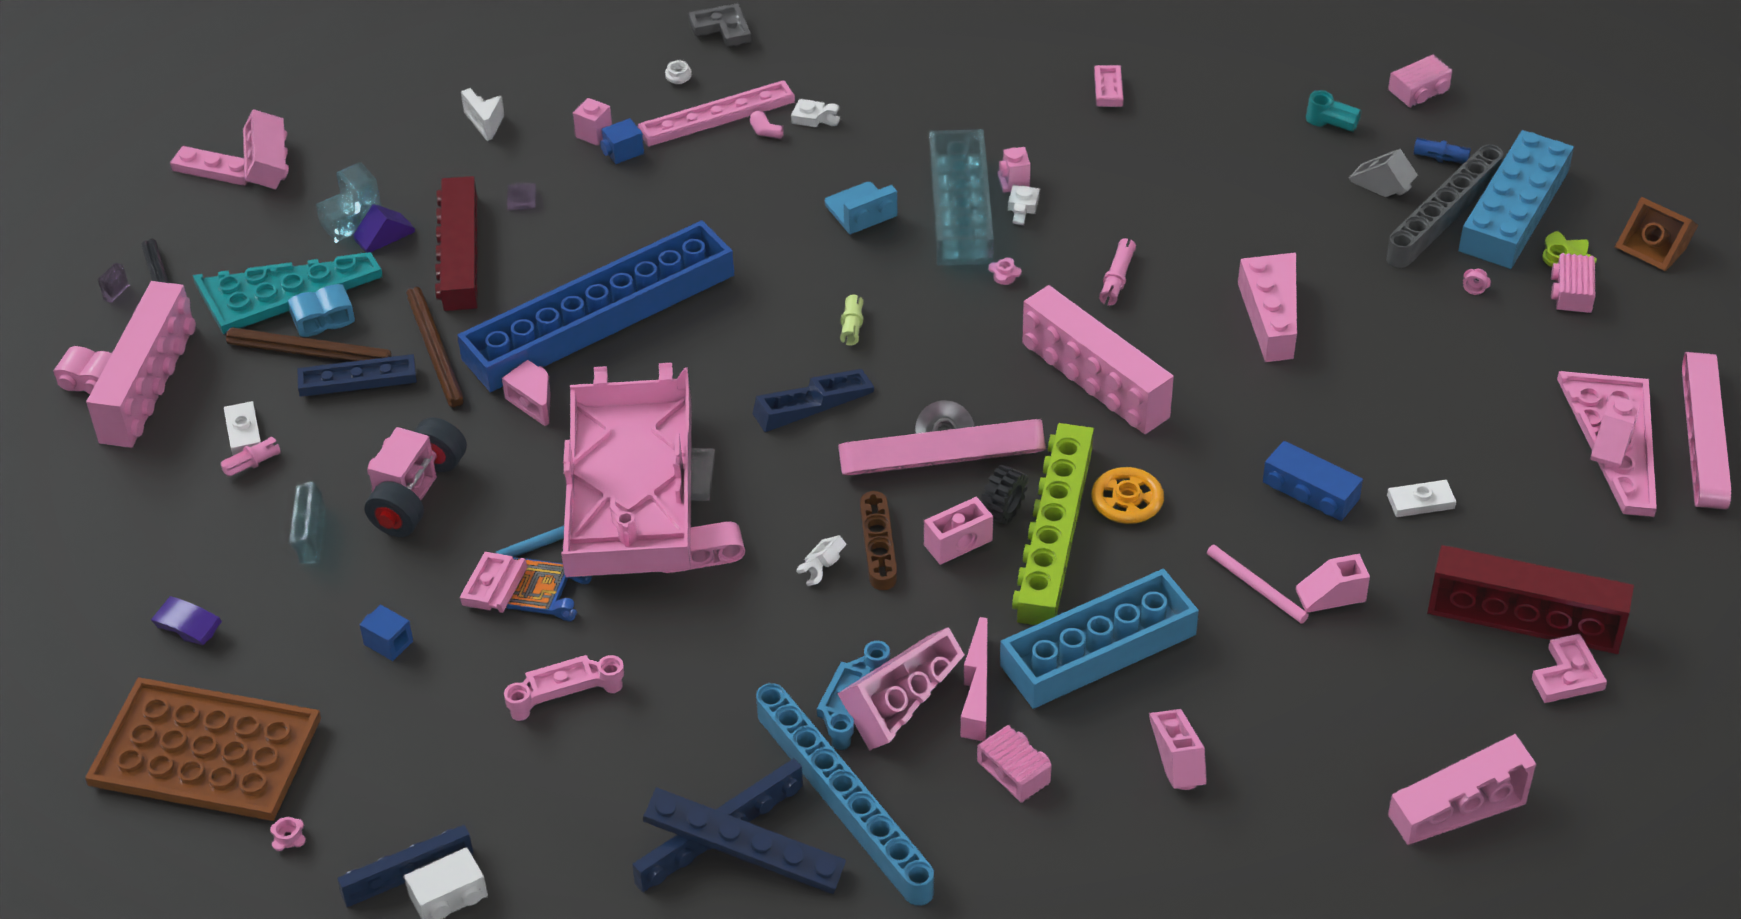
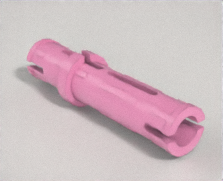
[1099,238,1136,306]

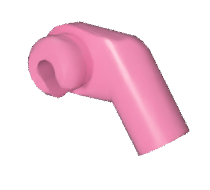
[750,111,784,139]

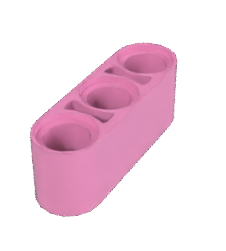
[663,521,745,573]

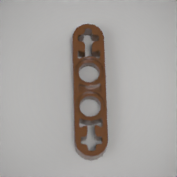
[860,491,897,590]

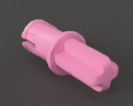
[221,437,281,477]

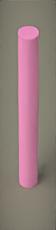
[1207,545,1309,624]

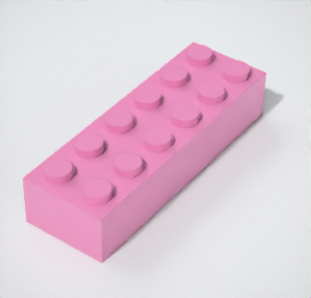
[86,281,196,448]
[1022,285,1174,434]

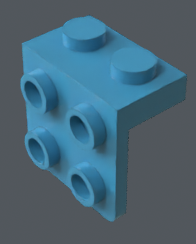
[825,182,898,234]

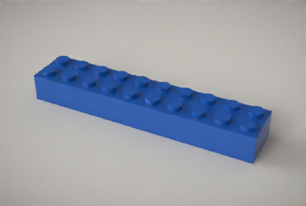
[457,220,734,393]

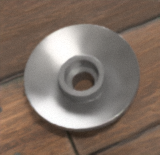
[915,400,975,434]

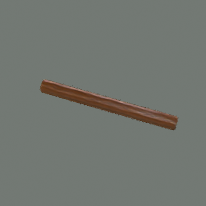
[406,287,464,408]
[226,328,392,362]

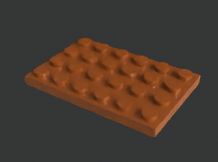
[85,677,321,821]

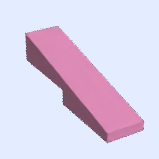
[960,617,987,742]

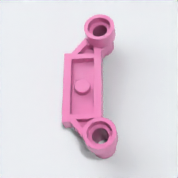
[504,655,624,721]

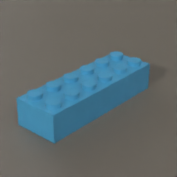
[1459,130,1574,269]
[1000,568,1199,709]

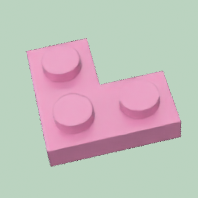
[1532,634,1607,703]

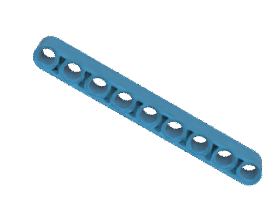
[756,683,934,905]

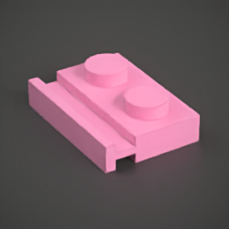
[459,552,528,613]

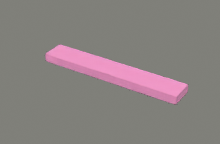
[638,80,795,147]

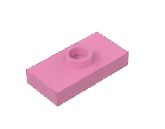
[1094,66,1123,107]

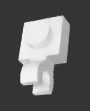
[791,99,840,127]
[1008,185,1040,225]
[796,535,847,586]

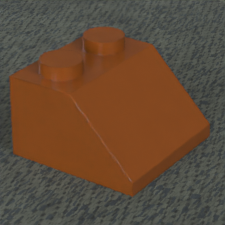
[1615,197,1698,271]

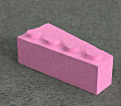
[1238,253,1297,362]
[837,627,964,750]
[1388,734,1536,845]

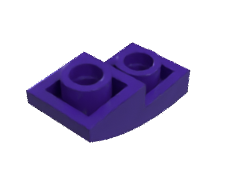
[151,596,222,645]

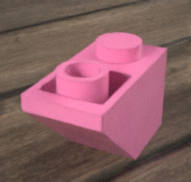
[1296,554,1370,613]

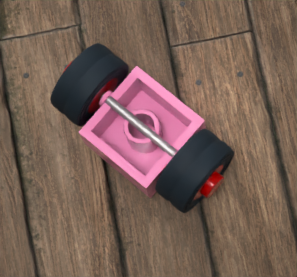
[364,417,467,537]

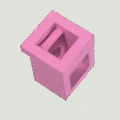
[998,147,1031,193]

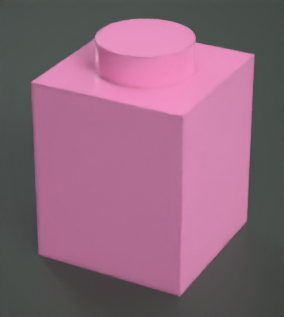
[573,98,612,146]

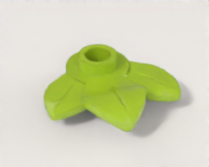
[1542,231,1597,267]

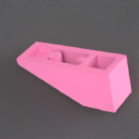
[1149,709,1206,790]

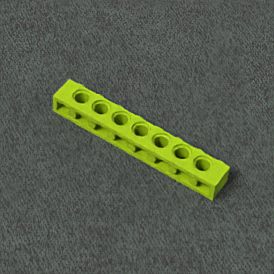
[1012,423,1094,625]

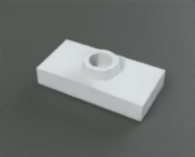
[224,401,261,455]
[1387,480,1456,517]

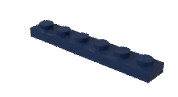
[632,758,803,892]
[643,787,846,894]

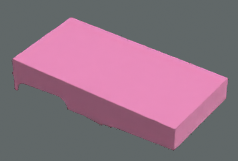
[561,363,692,577]

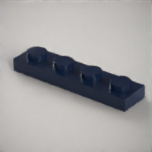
[297,354,417,397]
[337,825,473,907]

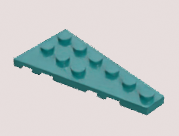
[192,252,383,334]

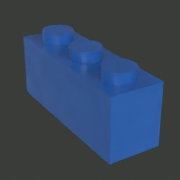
[1263,441,1363,521]

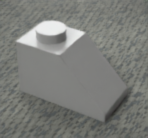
[1349,149,1418,197]

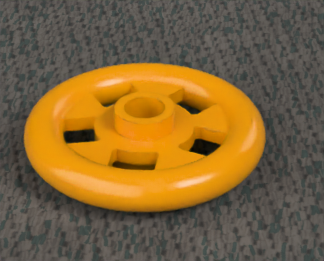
[1091,467,1164,524]

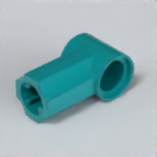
[1305,90,1362,132]

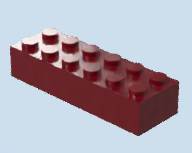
[1427,545,1634,654]

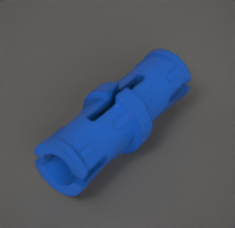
[1413,137,1471,164]

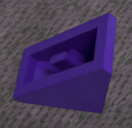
[353,204,415,253]

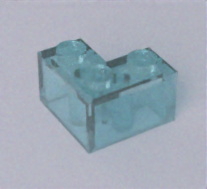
[316,162,381,243]

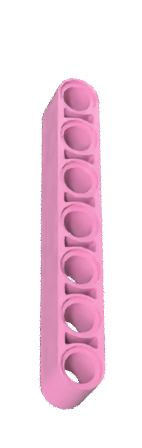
[1682,352,1731,510]
[838,419,1046,476]

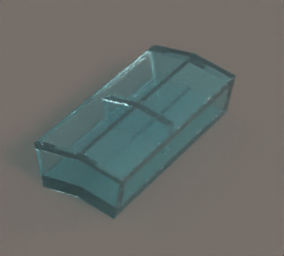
[290,481,325,563]

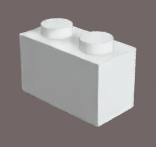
[404,847,488,919]

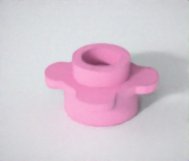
[988,258,1021,285]
[270,817,306,851]

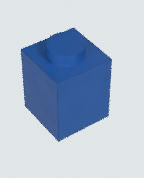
[600,118,644,164]
[359,604,413,661]

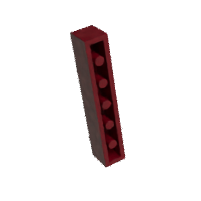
[435,176,478,311]

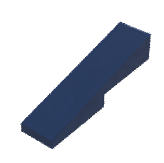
[752,369,875,432]

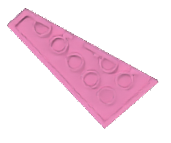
[1557,371,1657,517]

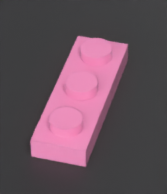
[170,146,248,186]

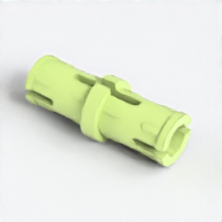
[840,295,863,345]

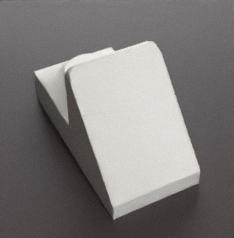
[461,88,504,141]

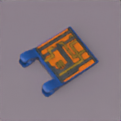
[505,557,593,621]

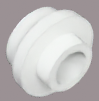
[665,60,692,84]

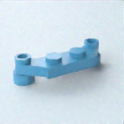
[817,641,890,750]

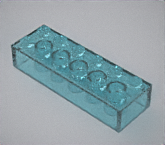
[929,129,994,266]

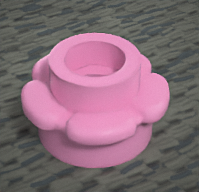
[1463,268,1491,295]

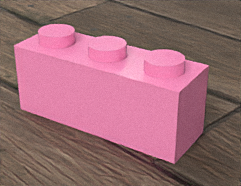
[243,109,289,189]

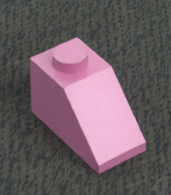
[502,360,551,426]
[1590,395,1641,468]

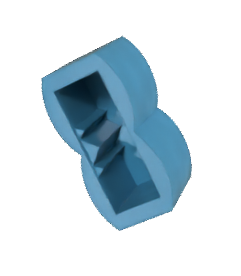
[288,284,355,337]

